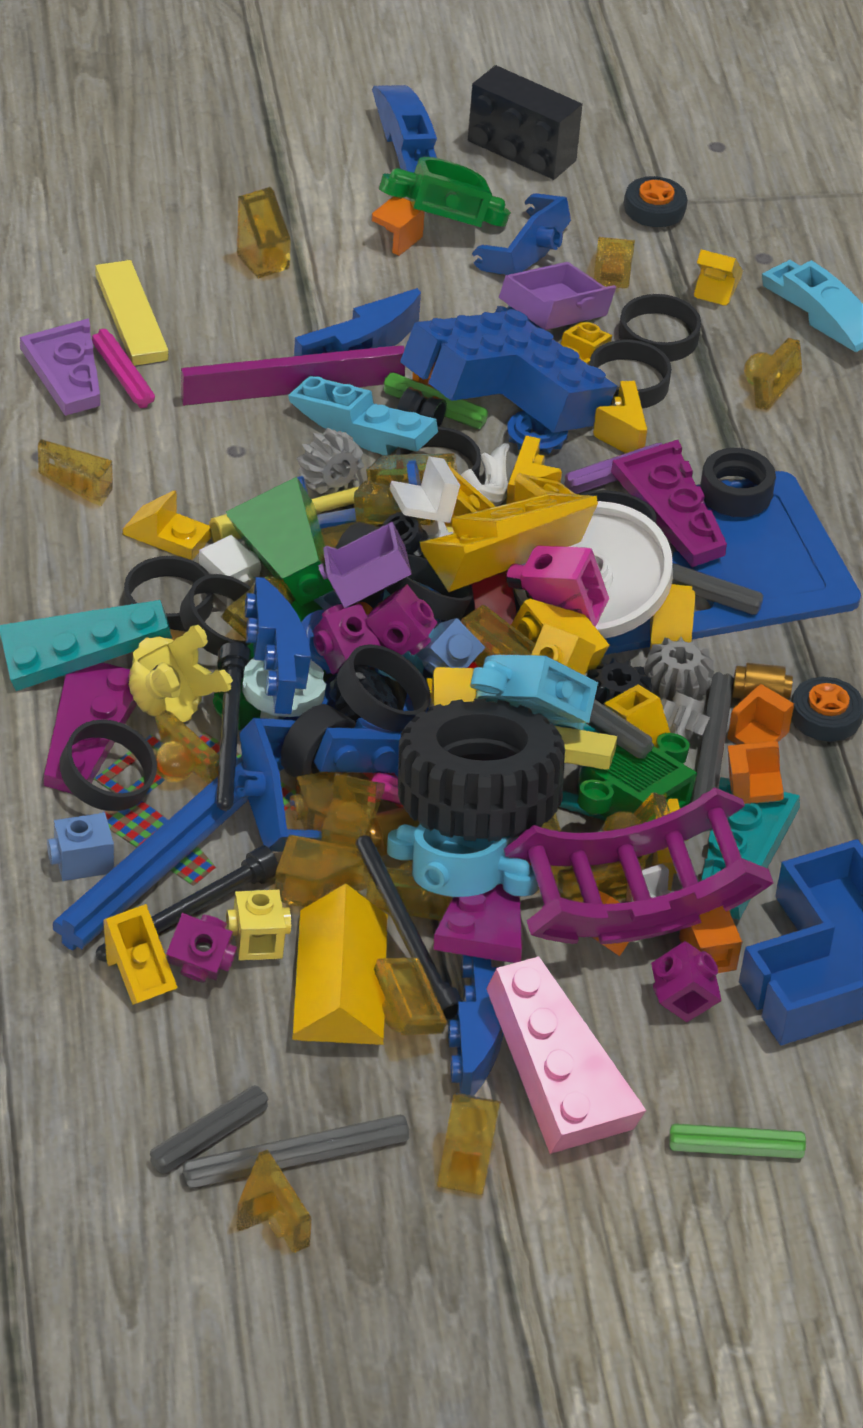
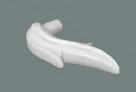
[461,443,510,507]

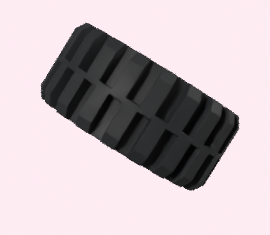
[398,699,565,842]

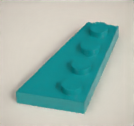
[0,600,172,691]
[701,777,800,920]

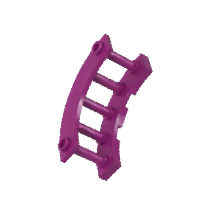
[504,787,774,944]

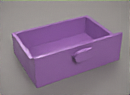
[499,262,616,330]
[318,522,412,608]

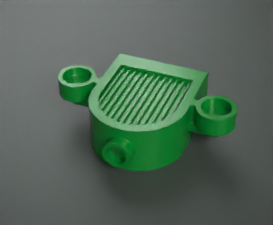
[378,157,511,228]
[576,733,697,828]

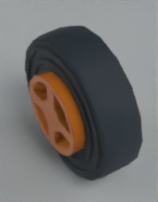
[624,176,688,227]
[791,677,863,742]

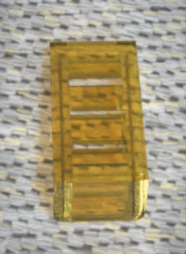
[38,439,113,506]
[354,481,435,525]

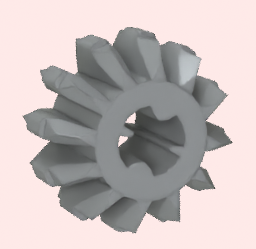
[296,428,365,495]
[644,636,714,700]

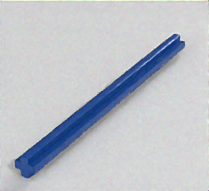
[53,666,387,951]

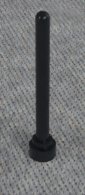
[216,642,251,811]
[356,835,463,1022]
[96,845,280,962]

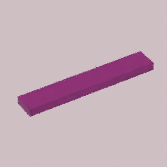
[181,345,405,406]

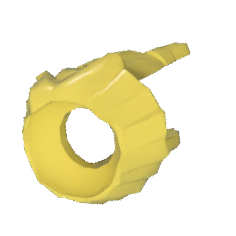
[128,625,233,725]

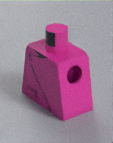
[507,546,610,627]

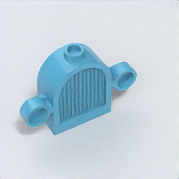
[470,655,598,730]
[387,824,538,897]

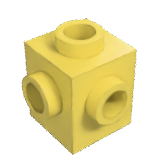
[226,890,291,960]

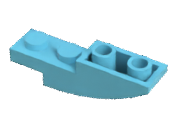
[762,260,863,352]
[288,376,438,457]

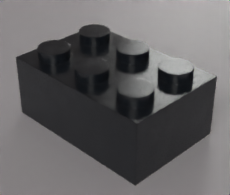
[468,65,583,180]

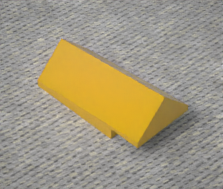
[420,493,598,592]
[292,883,388,1045]

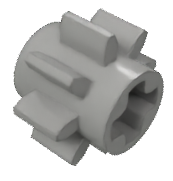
[661,692,710,742]

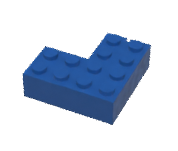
[400,309,617,433]
[739,839,863,1046]

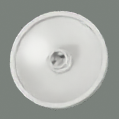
[513,501,673,639]

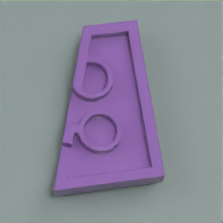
[20,318,100,416]

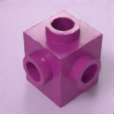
[365,584,438,655]
[312,603,381,675]
[166,913,238,983]
[651,941,722,1022]

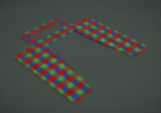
[94,732,303,886]

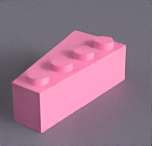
[486,957,647,1154]

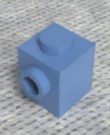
[416,618,486,675]
[47,813,114,881]

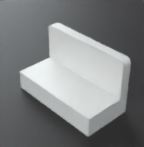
[389,456,460,523]

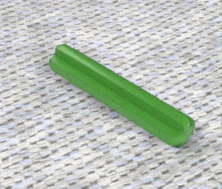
[383,373,488,429]
[669,1123,806,1159]

